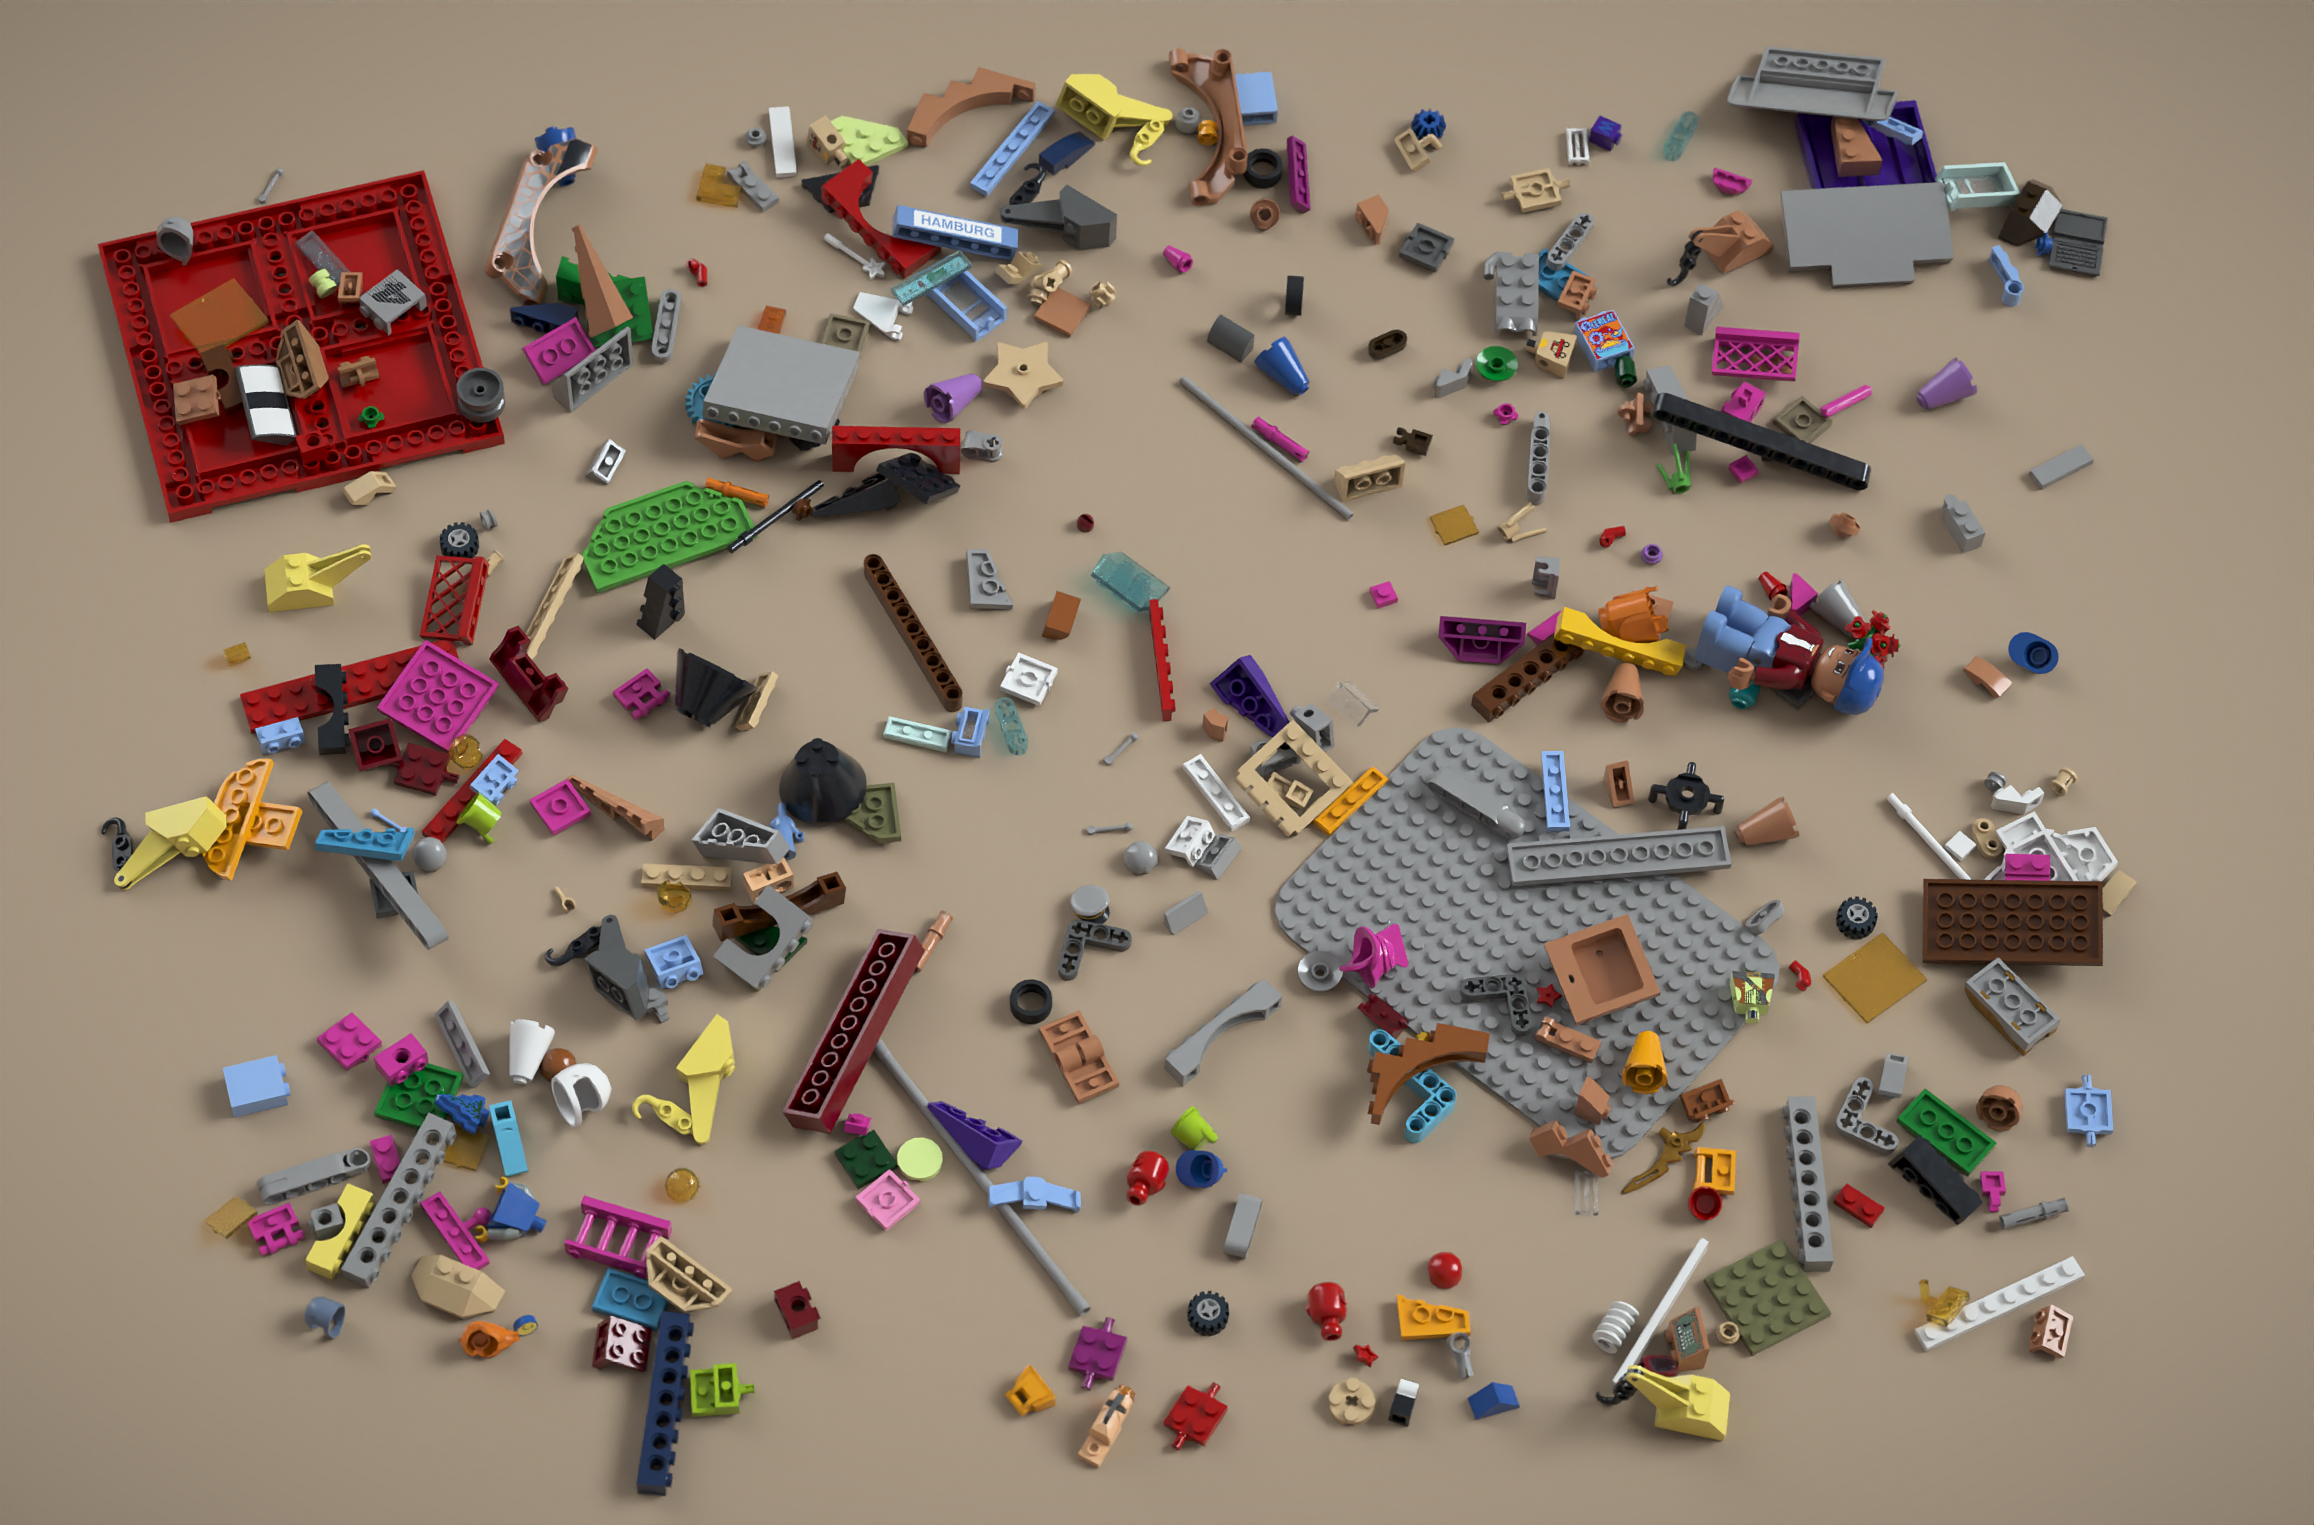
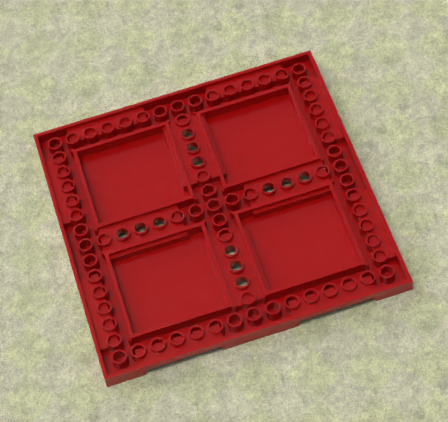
[98,170,505,523]

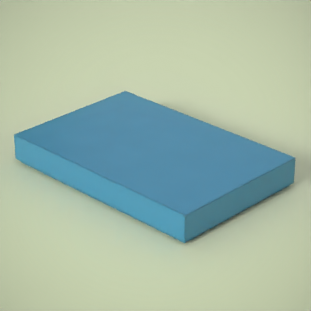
[1539,248,1590,302]
[591,1268,669,1331]

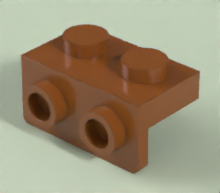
[1679,1079,1735,1122]

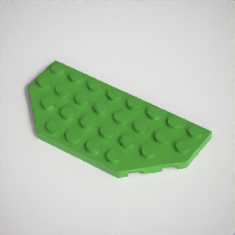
[581,481,758,594]

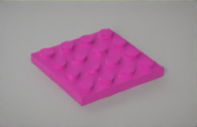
[377,640,499,755]

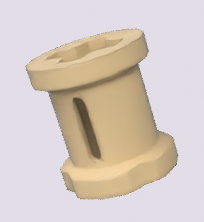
[2049,767,2077,796]

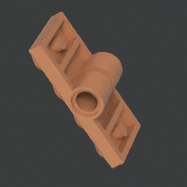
[1039,1010,1119,1104]

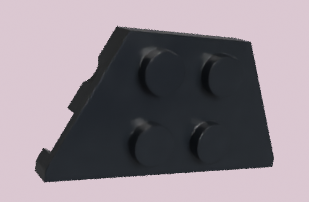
[801,165,879,213]

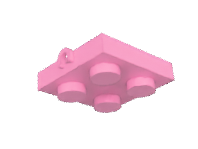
[855,1169,920,1231]

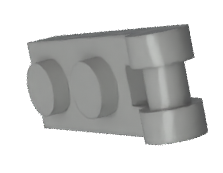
[727,161,779,212]

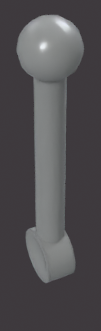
[258,168,283,204]
[1104,733,1138,765]
[1087,822,1133,835]

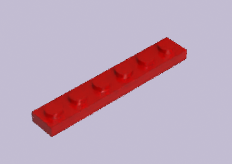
[1149,599,1176,721]
[422,739,523,843]

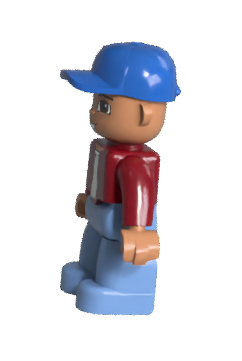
[1695,585,1884,715]

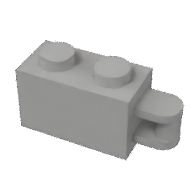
[1942,494,1985,554]

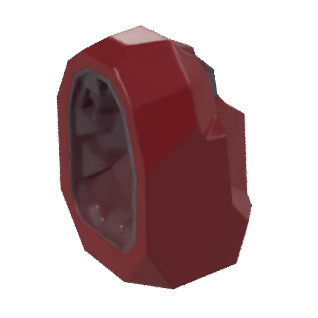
[1637,1355,1679,1378]

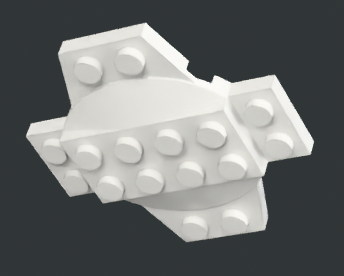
[1984,811,2118,881]

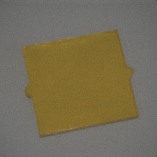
[1430,504,1479,546]
[443,1125,490,1171]
[205,1196,258,1239]

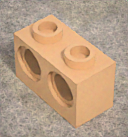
[743,857,794,904]

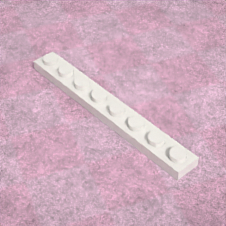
[1914,1256,2085,1352]

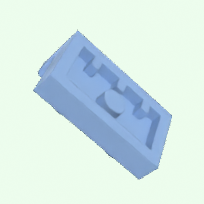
[255,717,306,755]
[469,754,519,805]

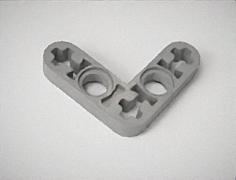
[1835,1077,1898,1155]

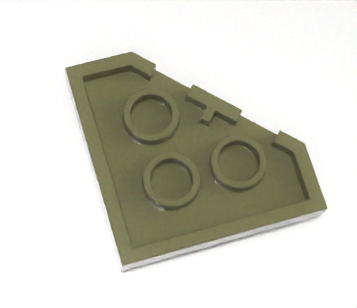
[843,783,901,844]

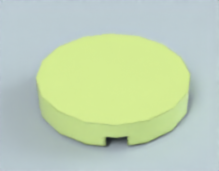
[897,1138,943,1182]

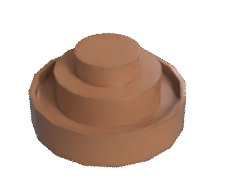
[1250,198,1280,229]
[1829,512,1861,538]

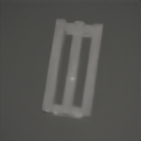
[1574,1170,1598,1216]

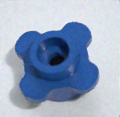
[2035,233,2053,257]

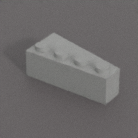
[1643,365,1697,455]
[692,808,790,864]

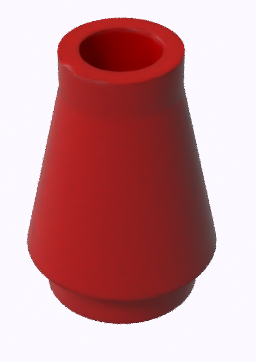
[1758,571,1788,600]

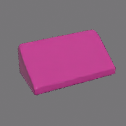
[1527,611,1561,645]

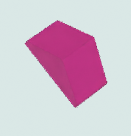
[1789,573,1818,616]

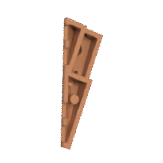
[572,224,633,338]
[566,775,665,841]

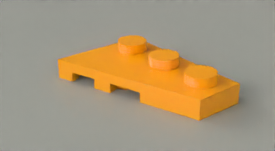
[1396,1294,1471,1340]

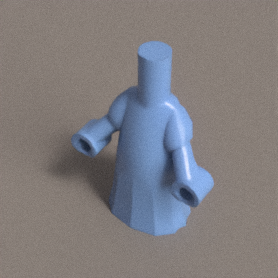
[769,803,804,860]

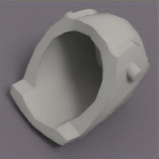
[157,216,193,266]

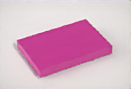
[522,317,596,385]

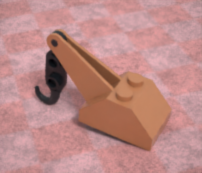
[1667,210,1774,286]

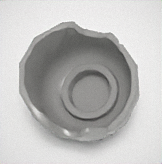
[412,837,447,872]
[1124,841,1158,874]

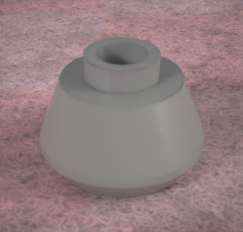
[1175,107,1202,134]

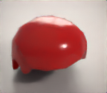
[1688,1186,1722,1221]
[1428,1252,1462,1289]

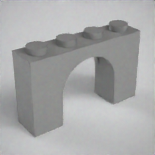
[714,885,814,991]

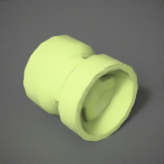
[308,269,338,298]

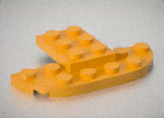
[202,758,303,881]

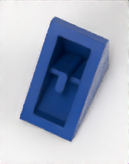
[1468,1382,1520,1420]

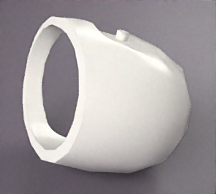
[551,1063,612,1127]

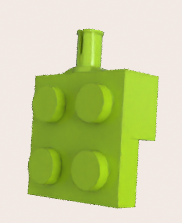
[690,1363,755,1417]

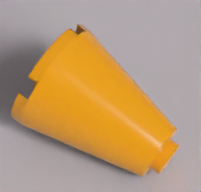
[1622,1031,1667,1094]

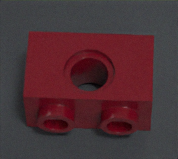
[774,1281,820,1340]

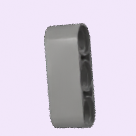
[1223,1193,1263,1259]

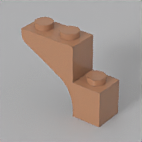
[694,419,777,462]
[1529,1120,1613,1178]

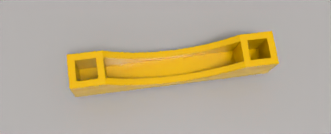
[1554,607,1686,676]

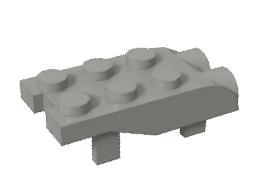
[1495,252,1539,336]

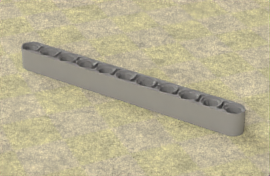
[308,781,448,950]

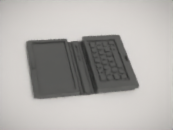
[2049,209,2108,276]

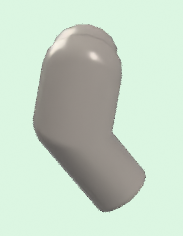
[1484,252,1498,280]

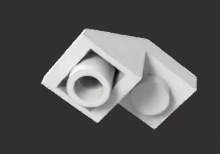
[1991,785,2044,814]

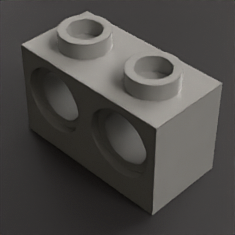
[1250,738,1301,777]

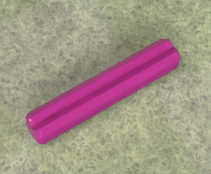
[1820,385,1872,418]

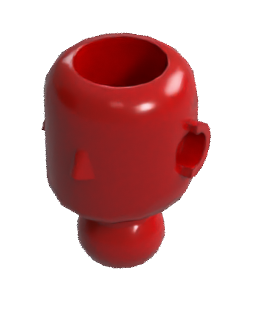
[1126,1151,1169,1206]
[1306,1282,1347,1341]

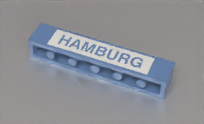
[892,205,1018,261]

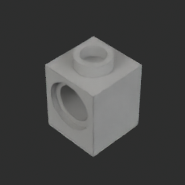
[308,1203,344,1241]

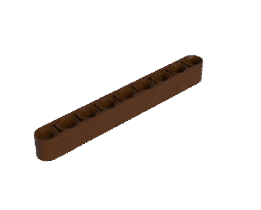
[864,554,963,712]

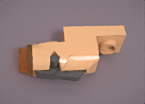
[1078,1385,1135,1468]

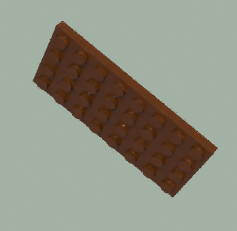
[1922,879,2103,966]

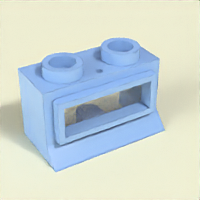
[951,707,990,758]

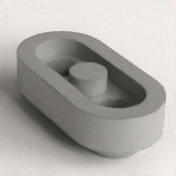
[1746,900,1785,934]

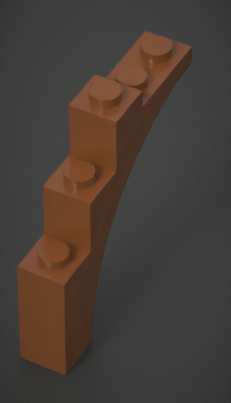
[1367,1023,1490,1125]

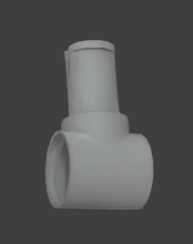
[1447,1332,1474,1379]

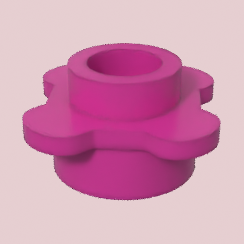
[1493,403,1518,425]

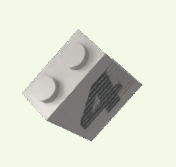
[359,270,427,335]

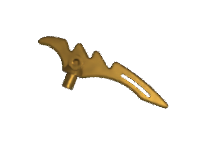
[1622,1122,1705,1194]

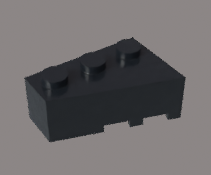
[636,563,685,640]

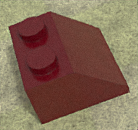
[348,718,403,772]

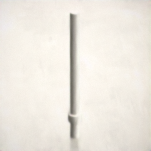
[1887,793,1971,879]

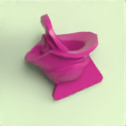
[1339,924,1409,989]

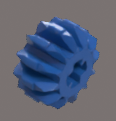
[1411,108,1446,140]

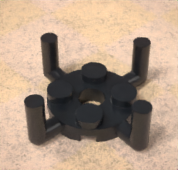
[1648,762,1725,830]

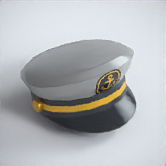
[1070,885,1110,924]

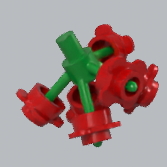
[1845,610,1901,669]

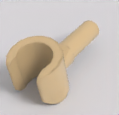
[554,887,575,913]

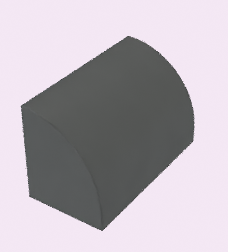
[1207,314,1254,363]

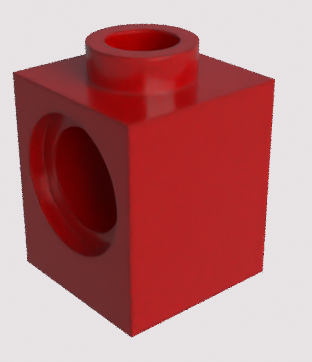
[295,429,330,465]

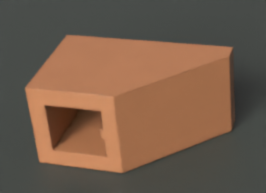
[1355,194,1389,245]

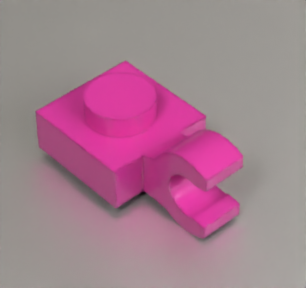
[1980,1171,2006,1212]

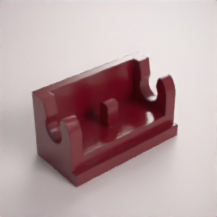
[1357,994,1410,1040]

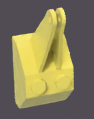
[264,544,371,612]

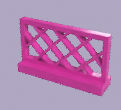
[1712,327,1800,382]

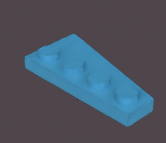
[315,828,415,861]

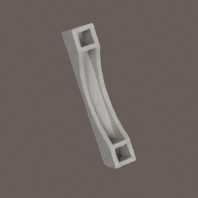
[1164,979,1282,1086]

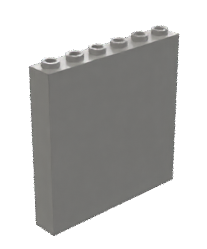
[702,325,860,445]

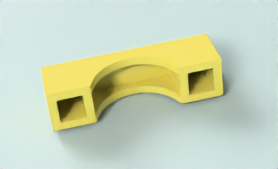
[305,1184,376,1280]

